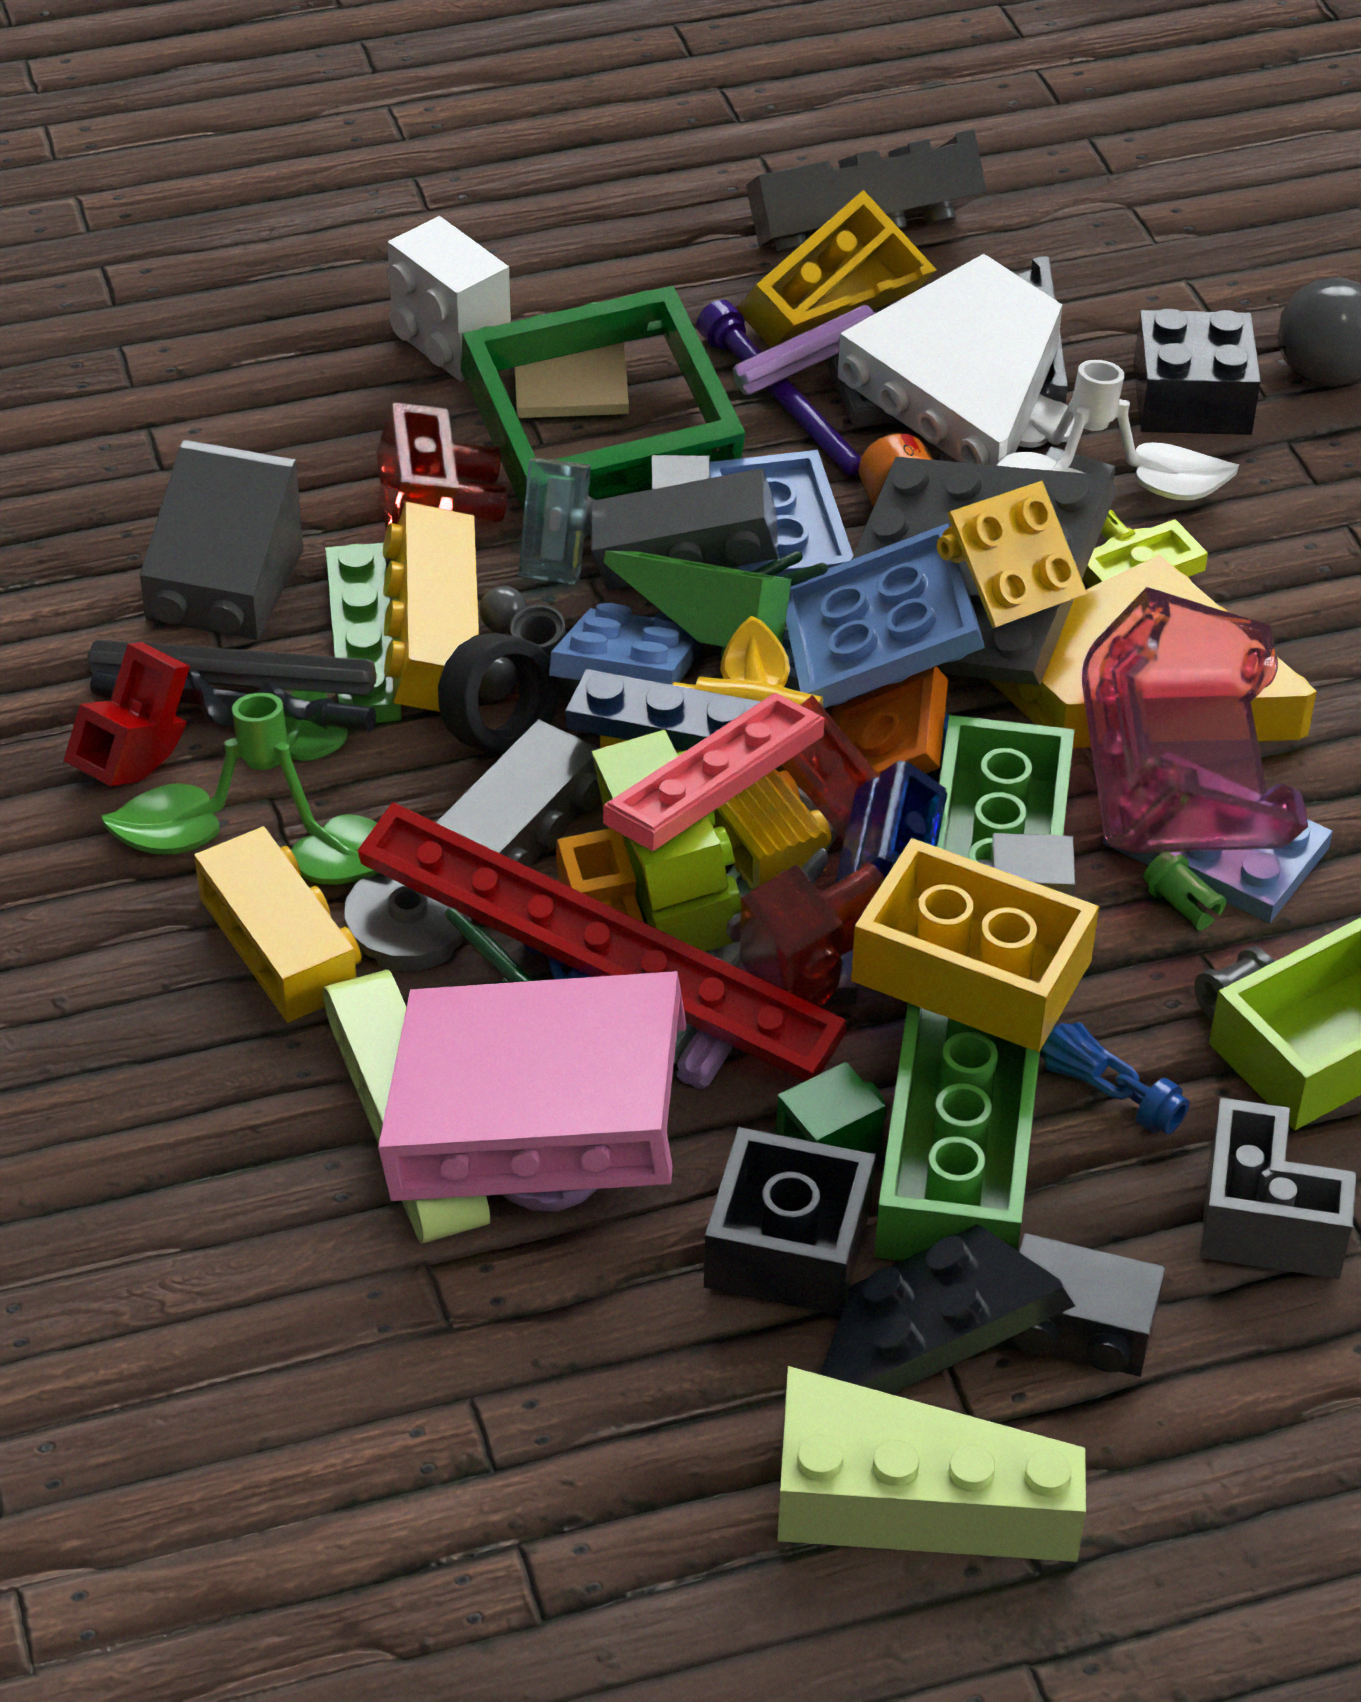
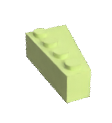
[777,1366,1086,1562]

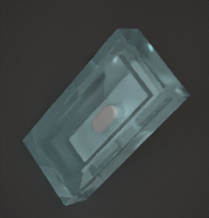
[518,457,595,584]

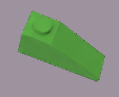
[604,551,792,657]

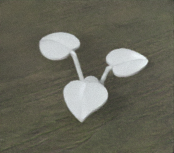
[996,360,1239,501]

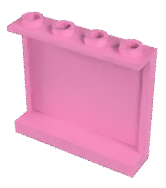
[378,971,687,1201]

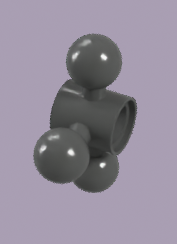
[478,586,580,703]

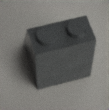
[140,440,303,640]

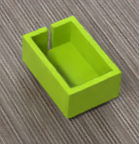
[592,729,743,952]
[1209,917,1361,1131]

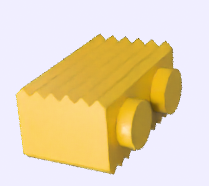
[713,769,832,896]

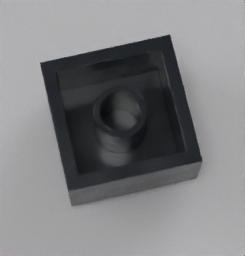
[1133,309,1261,435]
[704,1127,876,1316]

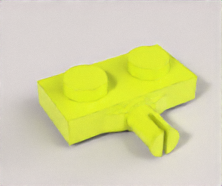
[1082,510,1208,587]

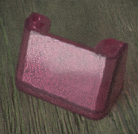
[1081,587,1308,853]

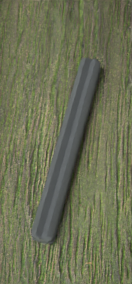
[87,640,377,696]

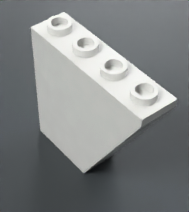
[838,254,1062,465]

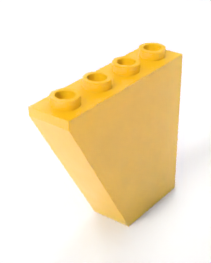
[988,555,1317,748]

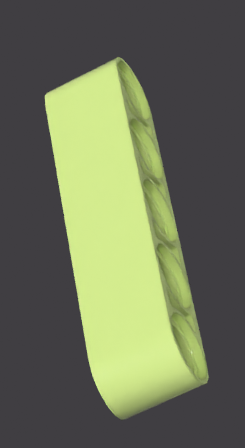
[323,969,490,1244]

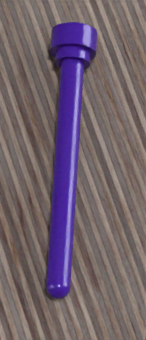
[696,300,861,476]

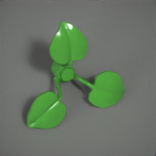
[101,691,379,885]

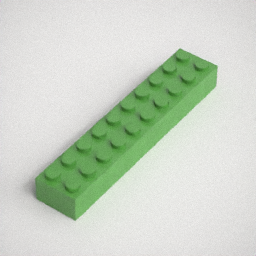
[874,715,1075,1261]

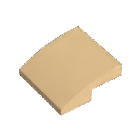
[514,342,629,418]

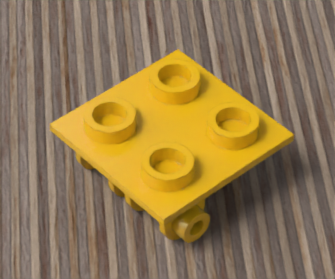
[937,480,1087,628]

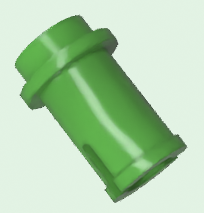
[1143,851,1227,930]

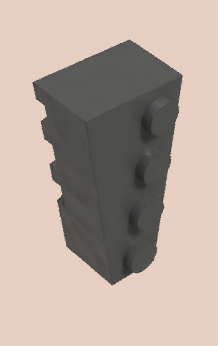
[746,129,987,252]

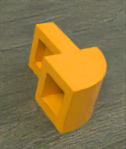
[556,828,644,922]

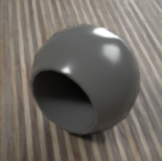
[1278,277,1361,387]

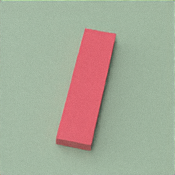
[603,693,825,851]

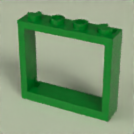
[461,286,746,521]

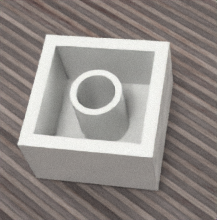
[387,216,511,382]

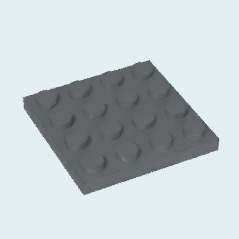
[851,457,1117,686]

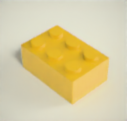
[851,838,1099,1052]

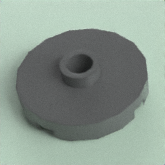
[344,873,473,972]

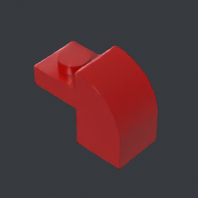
[63,642,190,786]

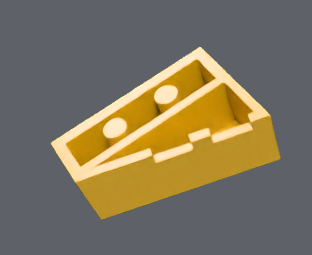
[736,190,937,348]

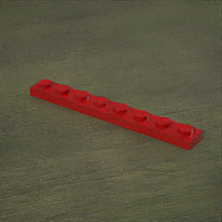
[357,802,846,1081]

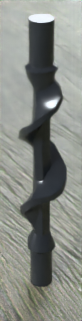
[90,668,376,732]

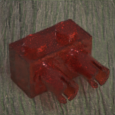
[376,402,507,531]
[740,862,885,1007]

